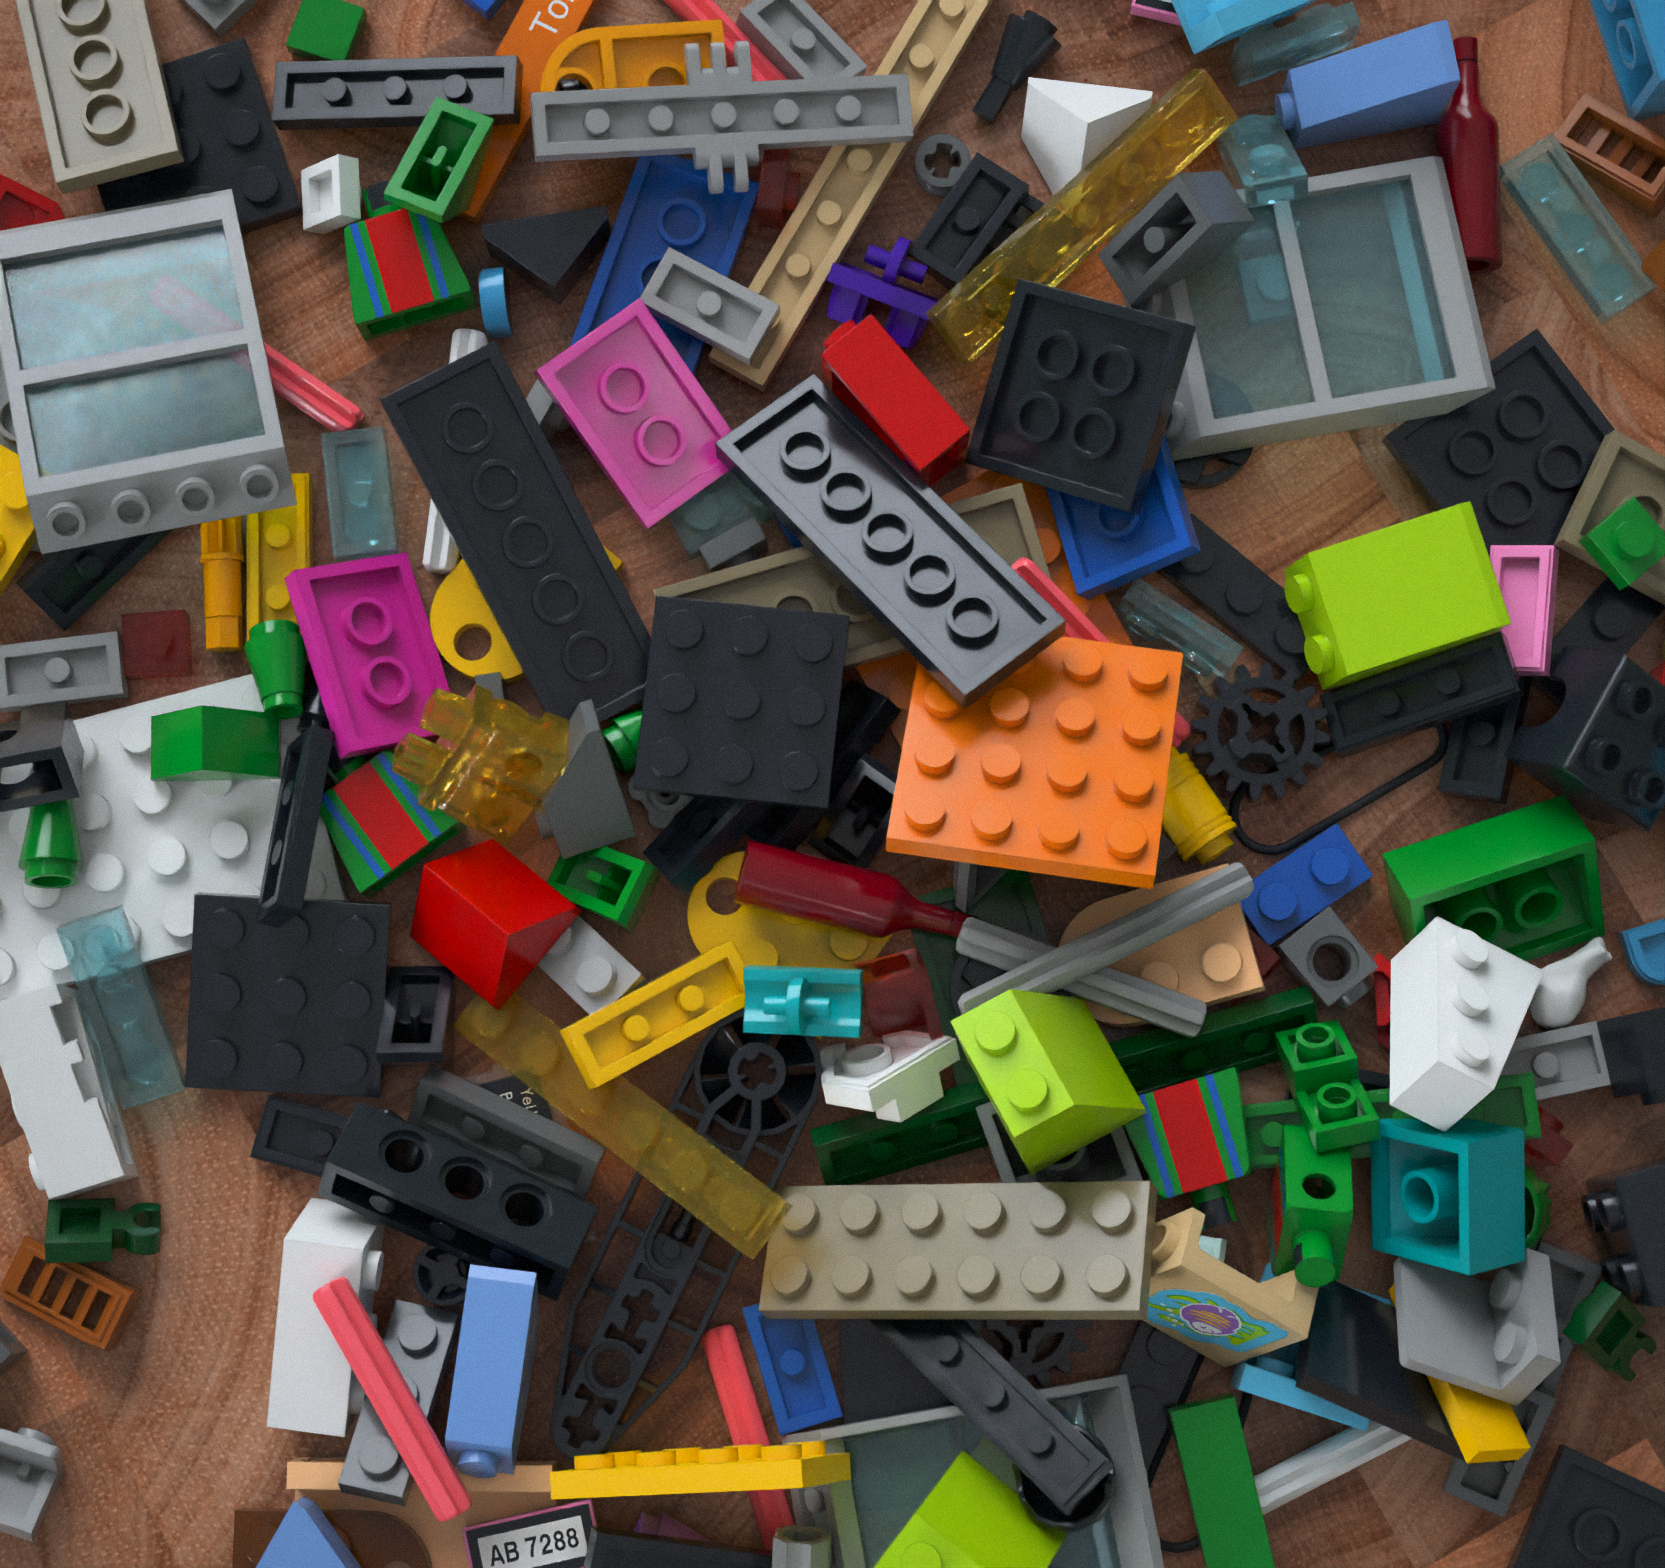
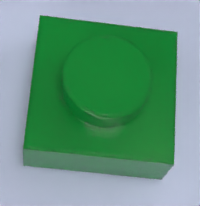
[1579,496,1665,590]

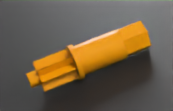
[200,516,245,652]

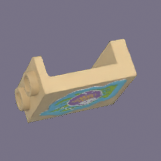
[1143,1207,1319,1368]

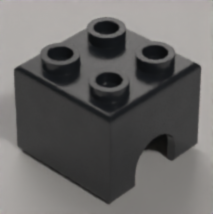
[1504,646,1665,832]
[1581,1157,1665,1307]

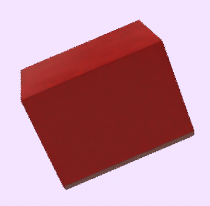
[410,838,581,1011]

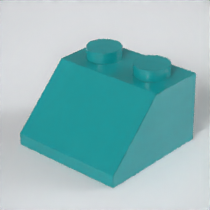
[1370,1119,1525,1276]

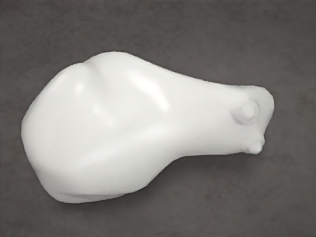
[1530,937,1612,1031]

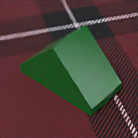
[383,96,494,223]
[151,705,281,781]
[547,846,660,933]

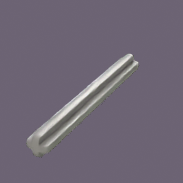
[958,862,1255,1015]

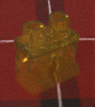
[392,684,569,845]

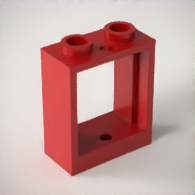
[821,314,970,488]

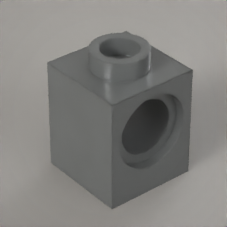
[1271,906,1378,1012]

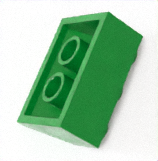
[1382,794,1605,961]

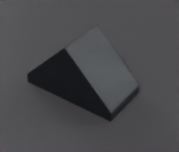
[481,205,611,305]
[808,752,897,869]
[376,966,455,1066]

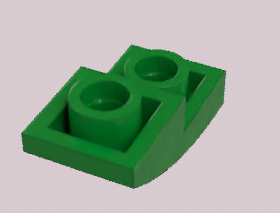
[1275,1019,1380,1153]

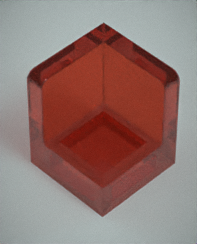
[855,948,943,1040]

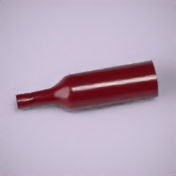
[1436,36,1502,275]
[733,840,980,938]

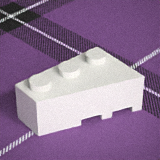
[1390,916,1544,1132]
[0,983,139,1199]
[266,1197,385,1437]

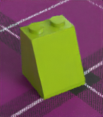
[1283,501,1511,690]
[950,989,1147,1175]
[873,1450,1068,1568]

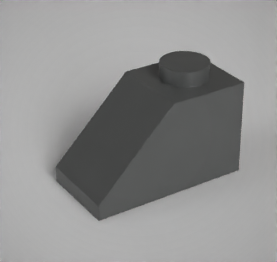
[1098,171,1255,305]
[531,699,636,859]

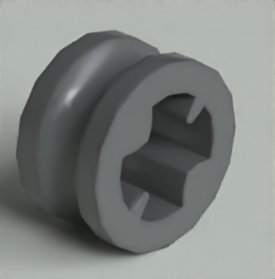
[914,134,971,197]

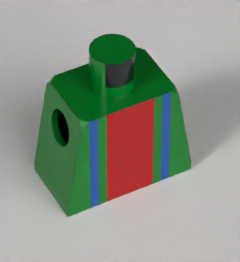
[344,181,478,341]
[320,743,468,899]
[1124,1067,1254,1230]
[1265,1125,1353,1287]

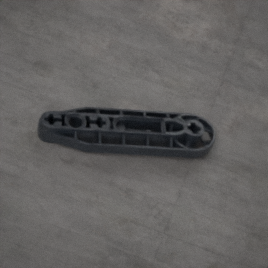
[550,1010,822,1460]

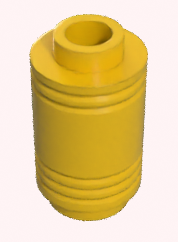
[1161,746,1238,866]

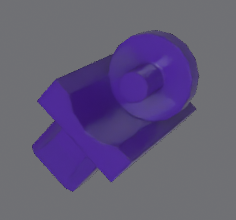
[826,236,945,349]

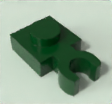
[44,1198,161,1263]
[1562,1280,1657,1381]

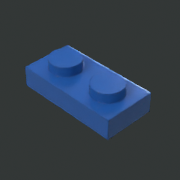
[1240,823,1373,948]
[742,1303,843,1436]

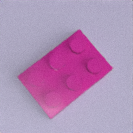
[533,298,732,530]
[284,552,462,759]

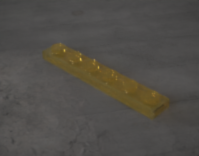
[925,68,1238,364]
[452,992,793,1259]

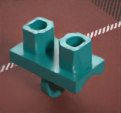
[743,965,863,1038]

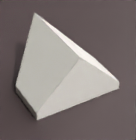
[1021,77,1153,224]

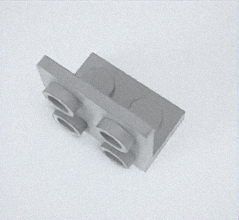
[1393,1248,1561,1406]

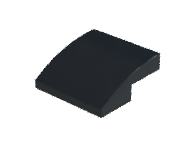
[907,152,1081,329]

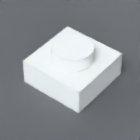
[301,154,362,234]

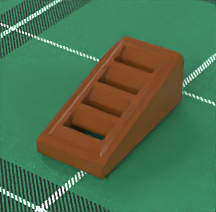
[1549,93,1665,218]
[0,1236,143,1351]

